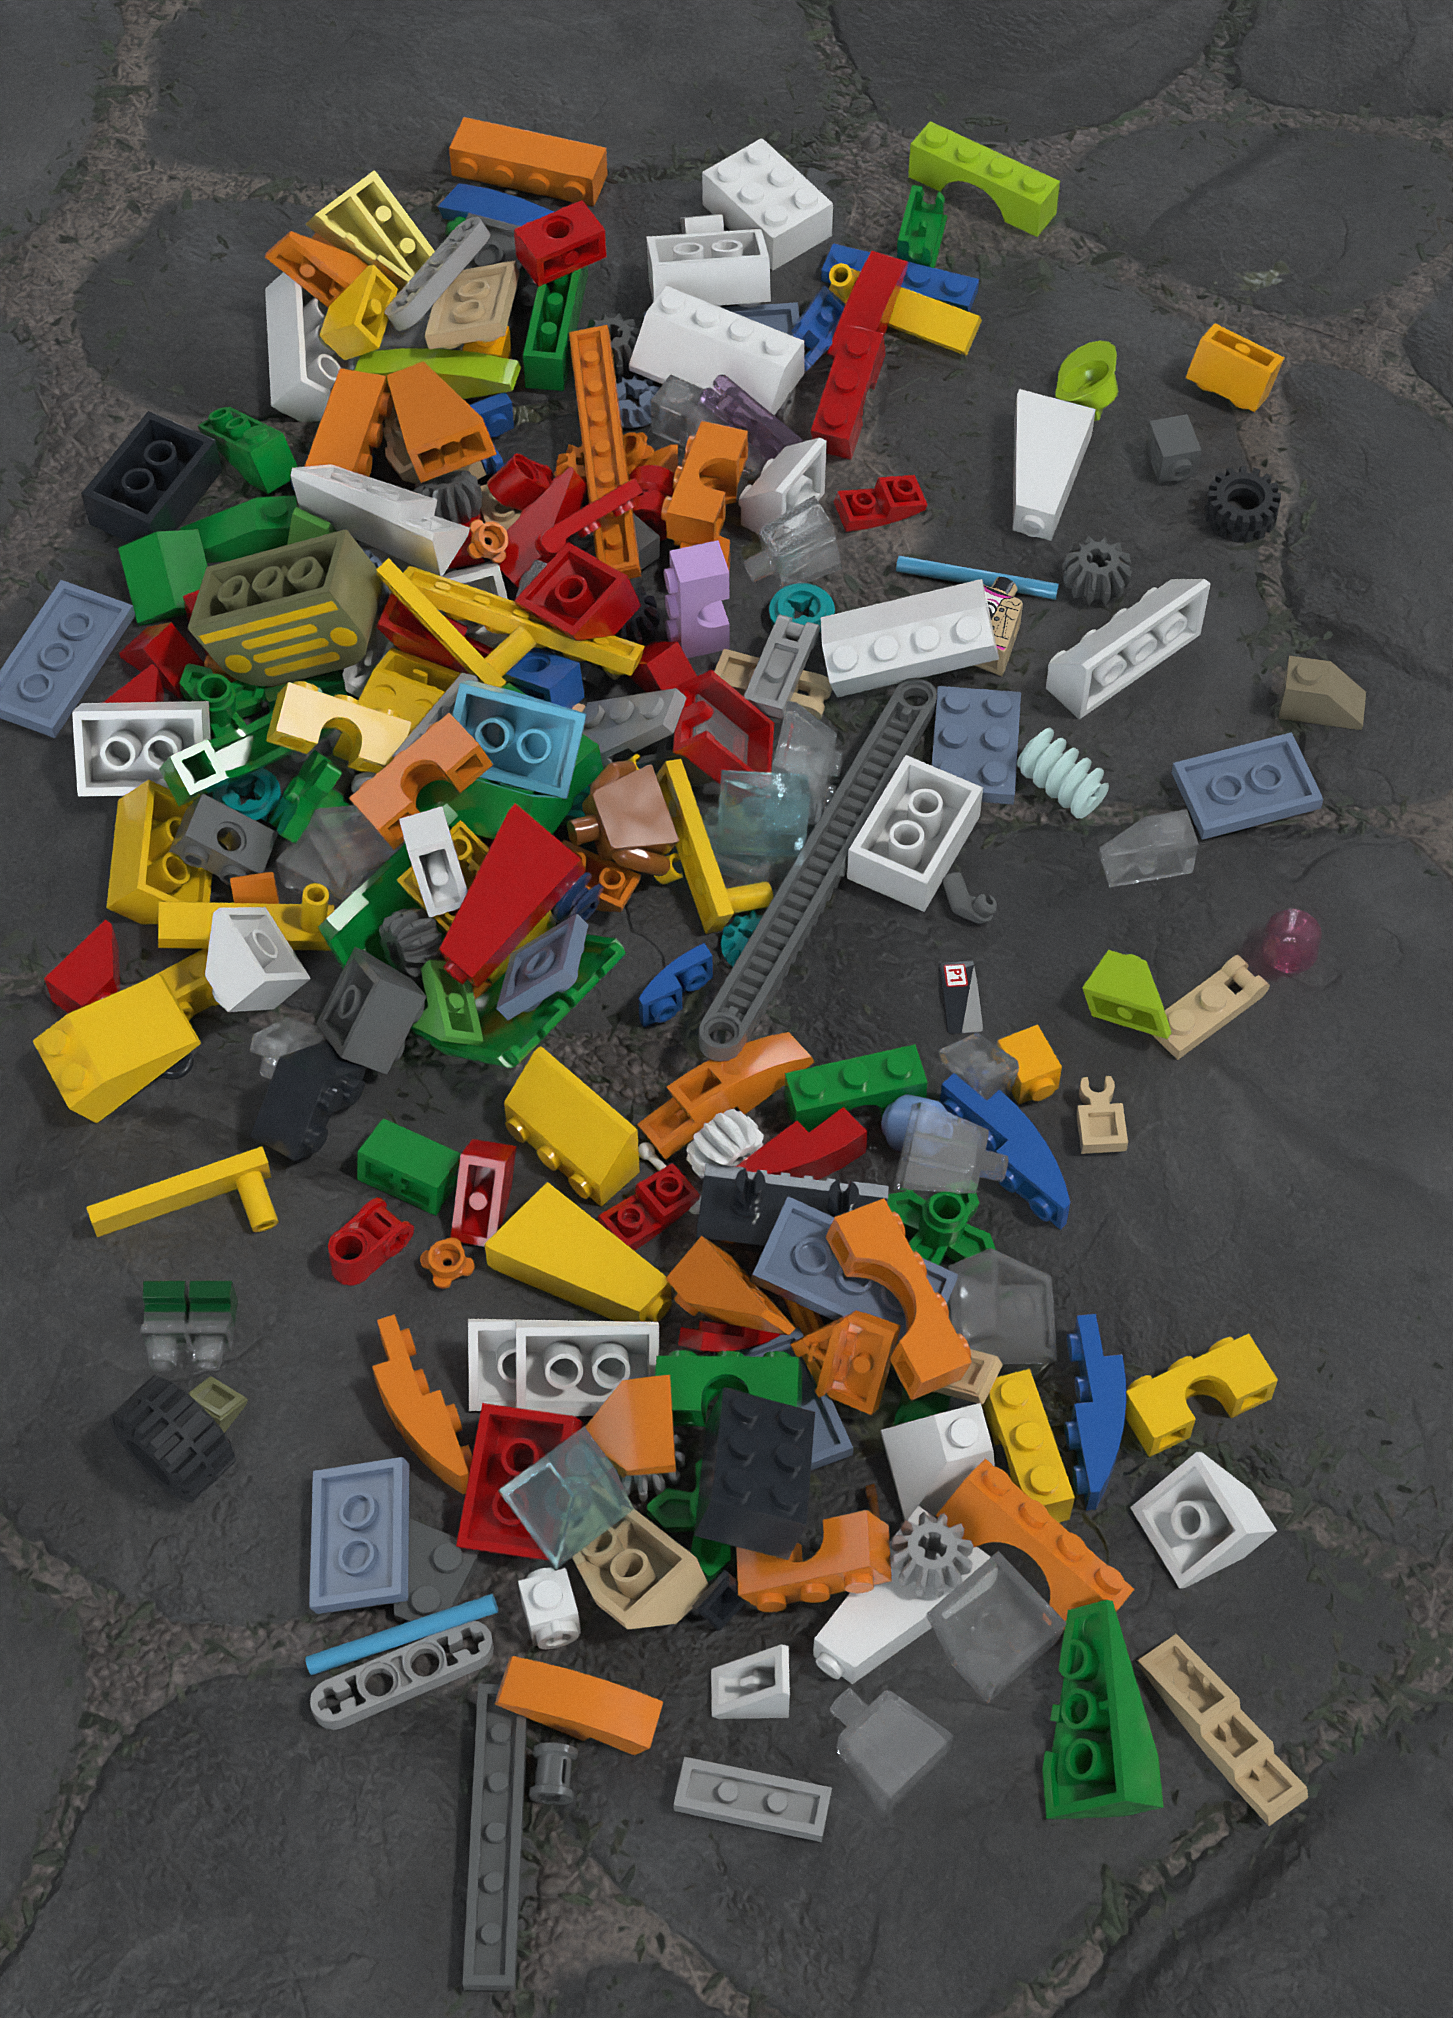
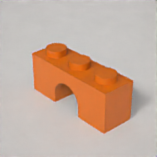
[661,421,748,545]
[349,713,493,850]
[736,1510,892,1612]

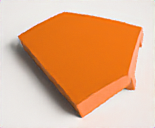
[790,1310,901,1415]
[578,1375,676,1478]

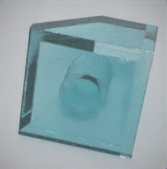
[716,770,810,858]
[498,1427,634,1569]

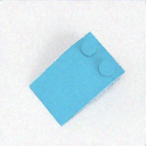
[452,680,587,799]

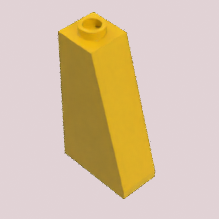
[484,1182,672,1322]

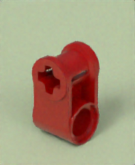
[487,454,554,511]
[328,1197,414,1286]

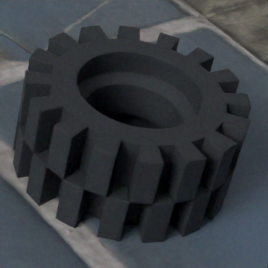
[1205,466,1281,543]

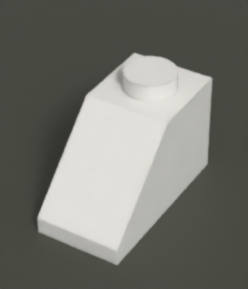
[399,806,468,918]

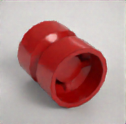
[629,465,675,541]

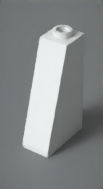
[1013,389,1096,541]
[813,1506,998,1684]

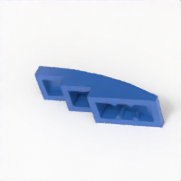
[438,183,554,226]

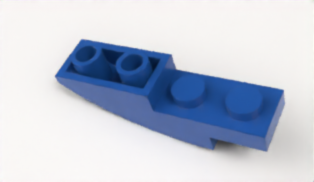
[940,1073,1070,1230]
[1064,1314,1126,1511]

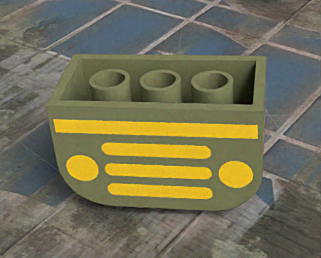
[187,529,383,686]

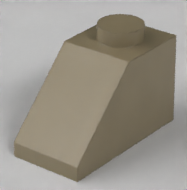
[1278,656,1366,730]

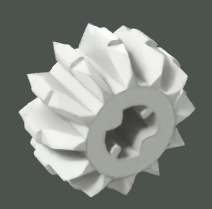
[686,1108,764,1179]

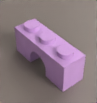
[664,540,730,658]

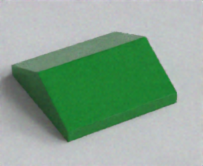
[118,529,208,626]

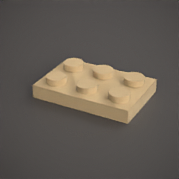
[425,260,520,349]

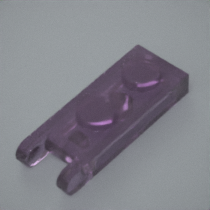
[700,374,804,460]

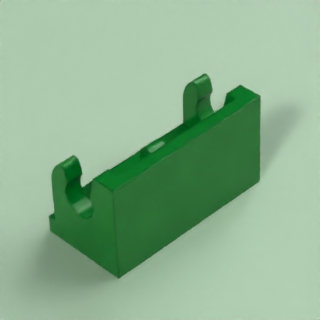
[897,185,948,268]
[357,1118,461,1216]

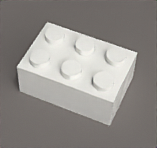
[702,138,833,271]
[647,229,771,308]
[72,701,211,796]
[847,755,983,912]

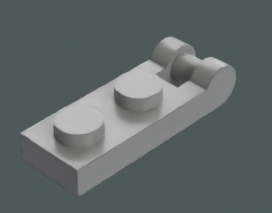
[743,614,820,719]

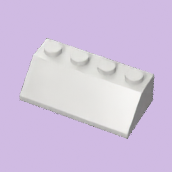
[265,272,359,422]
[629,286,804,426]
[821,579,999,697]
[1046,579,1210,719]

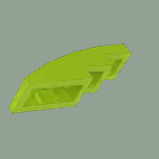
[354,348,521,399]

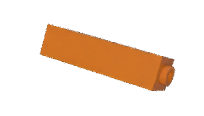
[386,361,497,483]

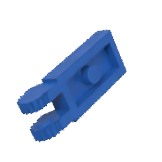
[791,286,846,371]

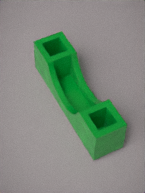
[159,687,335,807]

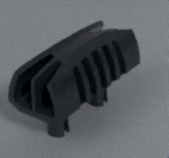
[695,1163,889,1253]

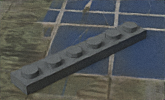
[463,1684,528,1991]

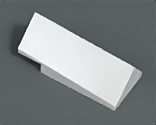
[291,464,470,576]
[468,1319,659,1416]

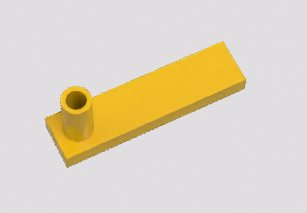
[829,263,982,356]
[376,558,537,688]
[656,759,774,934]
[158,883,334,951]
[86,1146,279,1237]

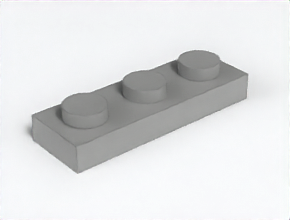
[673,1757,832,1842]

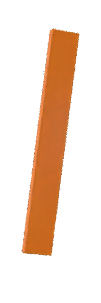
[569,325,641,579]

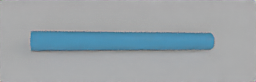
[896,556,1059,600]
[305,1594,498,1676]

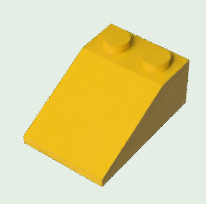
[33,974,201,1123]

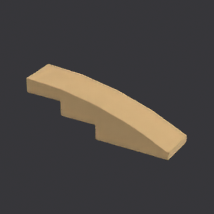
[1138,1634,1308,1826]

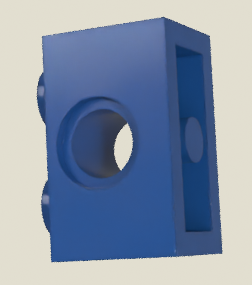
[502,648,585,709]

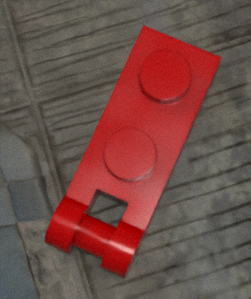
[535,478,643,556]

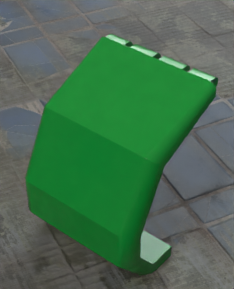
[318,803,626,1068]

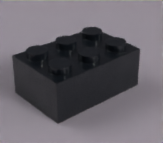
[81,411,222,543]
[694,1387,815,1560]

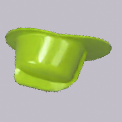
[1055,340,1118,421]

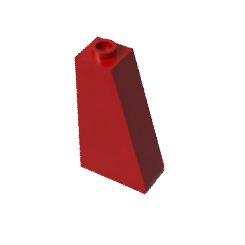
[439,803,586,988]

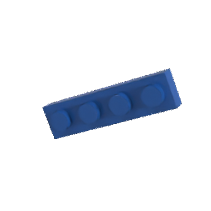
[821,243,979,312]

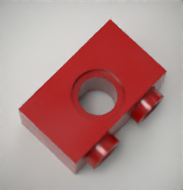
[514,200,606,287]

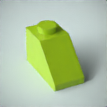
[1082,950,1172,1039]

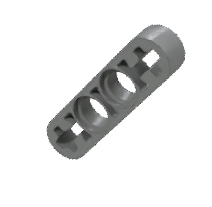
[385,216,491,331]
[310,1621,494,1730]

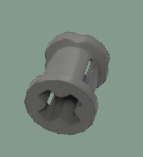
[529,1743,578,1805]

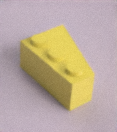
[305,170,435,292]

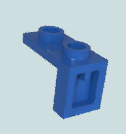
[470,392,514,477]

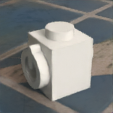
[518,1568,581,1649]

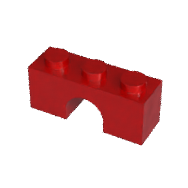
[811,324,886,460]

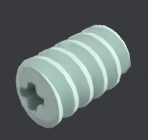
[1017,728,1109,819]

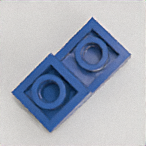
[639,943,713,1027]

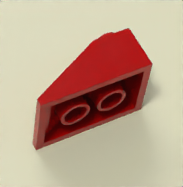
[456,1403,587,1562]

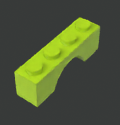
[908,121,1060,237]

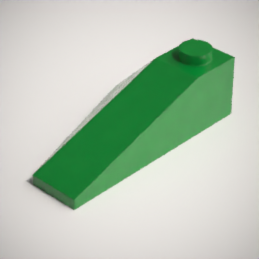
[1042,1599,1164,1820]

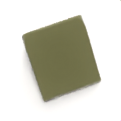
[188,1376,248,1433]

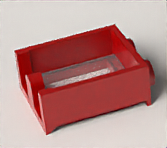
[673,670,774,804]

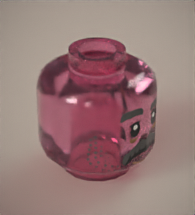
[1261,909,1322,974]

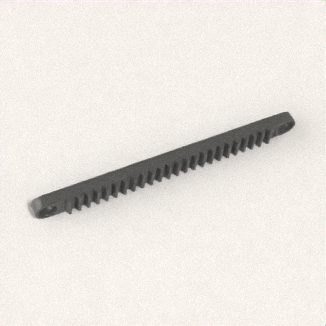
[698,678,937,1061]

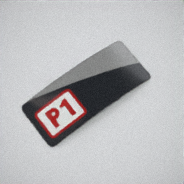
[939,960,983,1034]

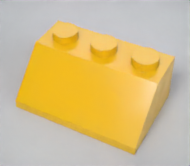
[106,779,212,924]
[504,1046,640,1207]

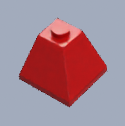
[514,542,641,641]

